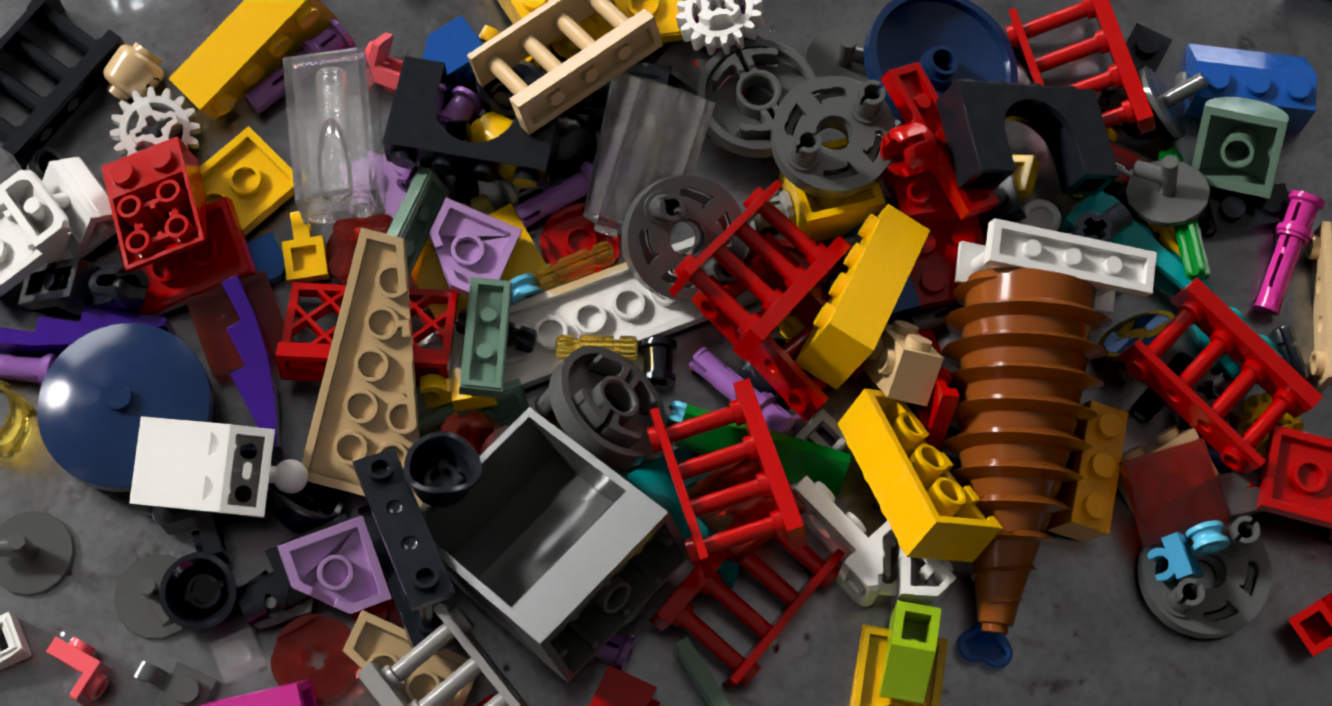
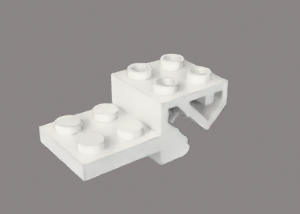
[0,157,117,297]
[792,475,956,611]

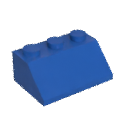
[1183,43,1317,131]

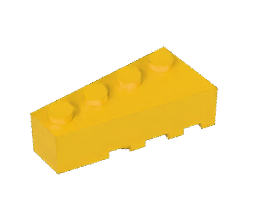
[168,0,338,120]
[795,204,930,390]
[837,388,1003,562]

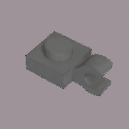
[134,660,219,706]

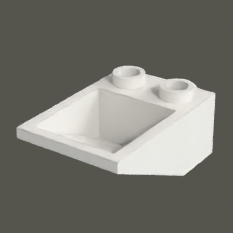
[129,416,308,518]

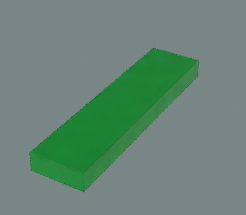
[675,404,851,496]

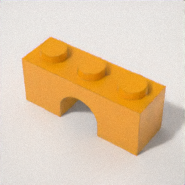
[1047,400,1129,542]

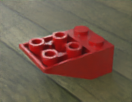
[101,136,207,273]

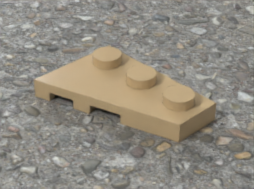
[342,610,476,706]

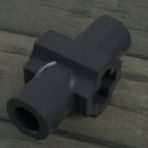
[1070,202,1133,242]

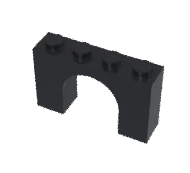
[382,56,565,189]
[936,78,1120,196]

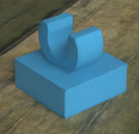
[1147,532,1204,582]

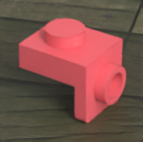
[363,32,403,94]
[46,636,111,706]

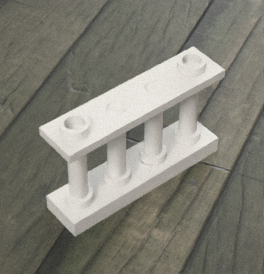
[954,218,1157,314]

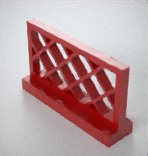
[275,282,458,387]

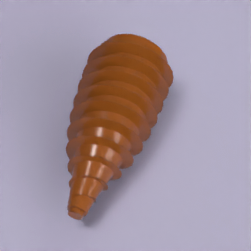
[941,267,1112,635]

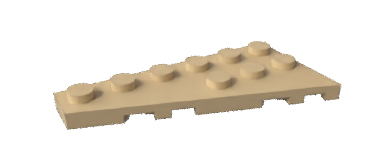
[302,228,423,507]

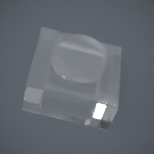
[209,627,269,687]

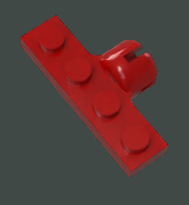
[880,62,999,220]

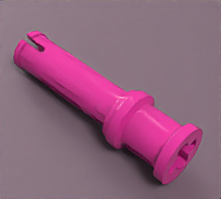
[1253,190,1325,316]

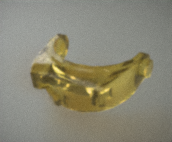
[0,380,37,460]

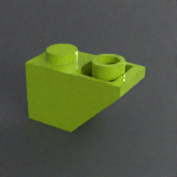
[879,601,942,705]

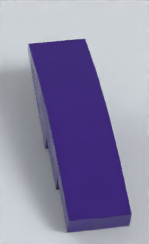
[221,275,281,451]
[0,306,175,357]

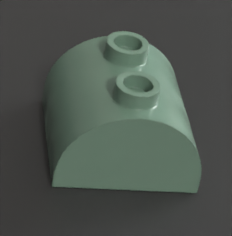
[1192,97,1289,199]

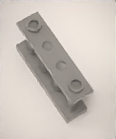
[356,603,528,706]

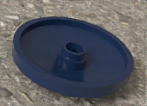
[864,0,1018,125]
[37,323,214,492]

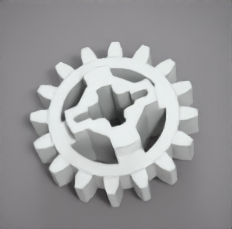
[676,0,764,55]
[110,87,201,156]

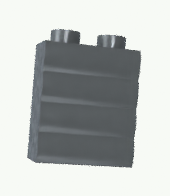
[420,407,689,682]

